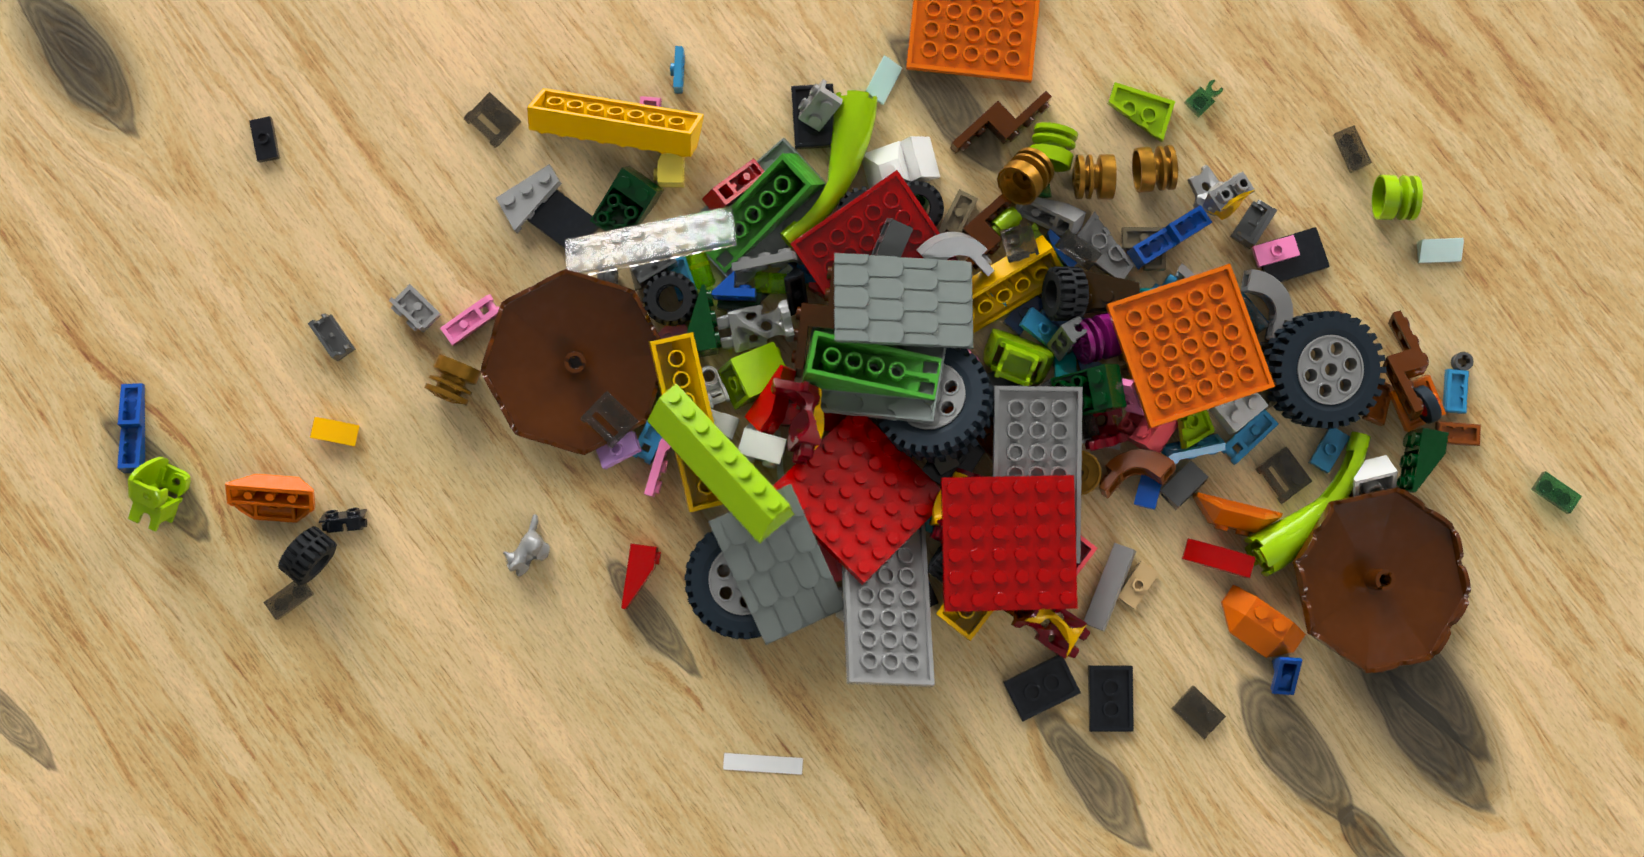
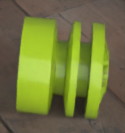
[1030,122,1078,172]
[1372,175,1423,221]

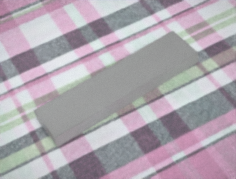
[1084,543,1136,632]

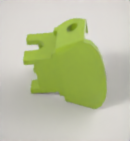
[983,328,1055,386]
[128,457,191,532]

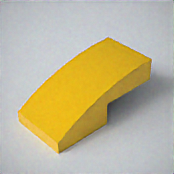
[310,417,360,446]

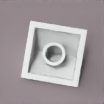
[900,136,940,182]

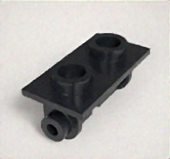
[319,507,367,533]

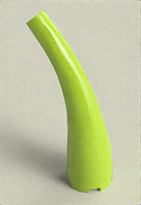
[780,90,877,248]
[1244,432,1371,577]

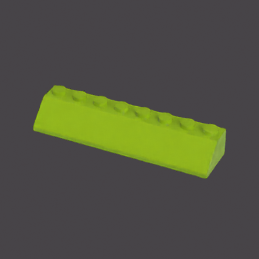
[647,384,794,544]

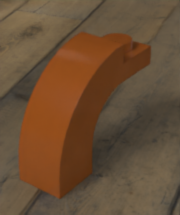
[1099,449,1176,499]

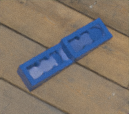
[1126,205,1212,270]
[117,383,145,474]

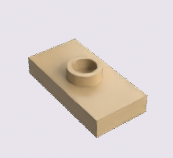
[1118,561,1159,609]

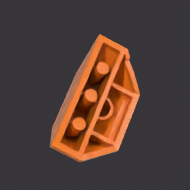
[225,474,315,523]
[1192,492,1283,537]
[1221,585,1306,658]

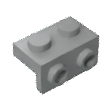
[798,79,843,131]
[389,284,442,333]

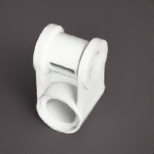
[702,366,730,409]
[711,409,740,440]

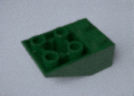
[590,166,664,245]
[687,284,722,358]
[1051,364,1127,416]
[1396,428,1449,493]

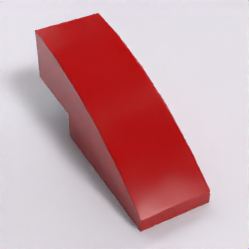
[1182,538,1256,578]

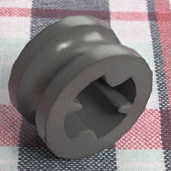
[1451,352,1474,371]

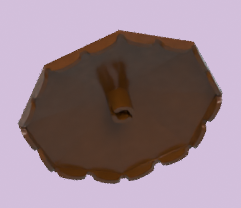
[480,269,661,455]
[1293,487,1471,673]

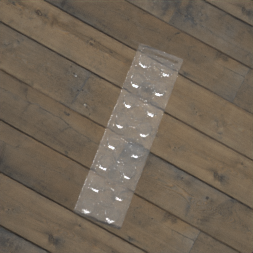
[565,206,737,275]

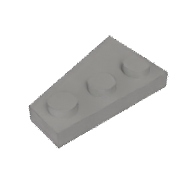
[496,164,562,234]
[1069,212,1134,279]
[731,248,804,274]

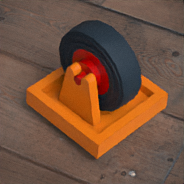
[1389,375,1446,432]

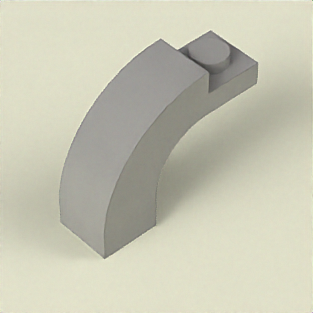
[917,232,995,276]
[1240,269,1293,341]

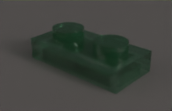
[1531,471,1582,514]

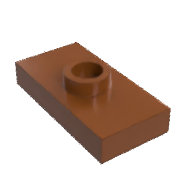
[1362,382,1393,426]
[1435,421,1481,446]

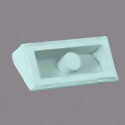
[865,55,902,105]
[1417,238,1464,263]

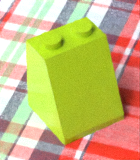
[718,341,787,410]

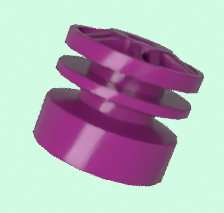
[1073,312,1122,365]

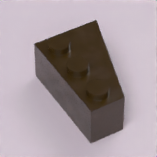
[1083,270,1142,313]

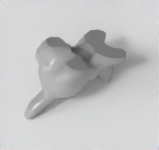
[503,514,550,577]

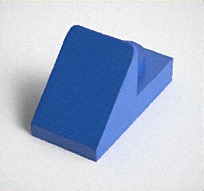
[712,271,757,302]
[1271,657,1302,695]

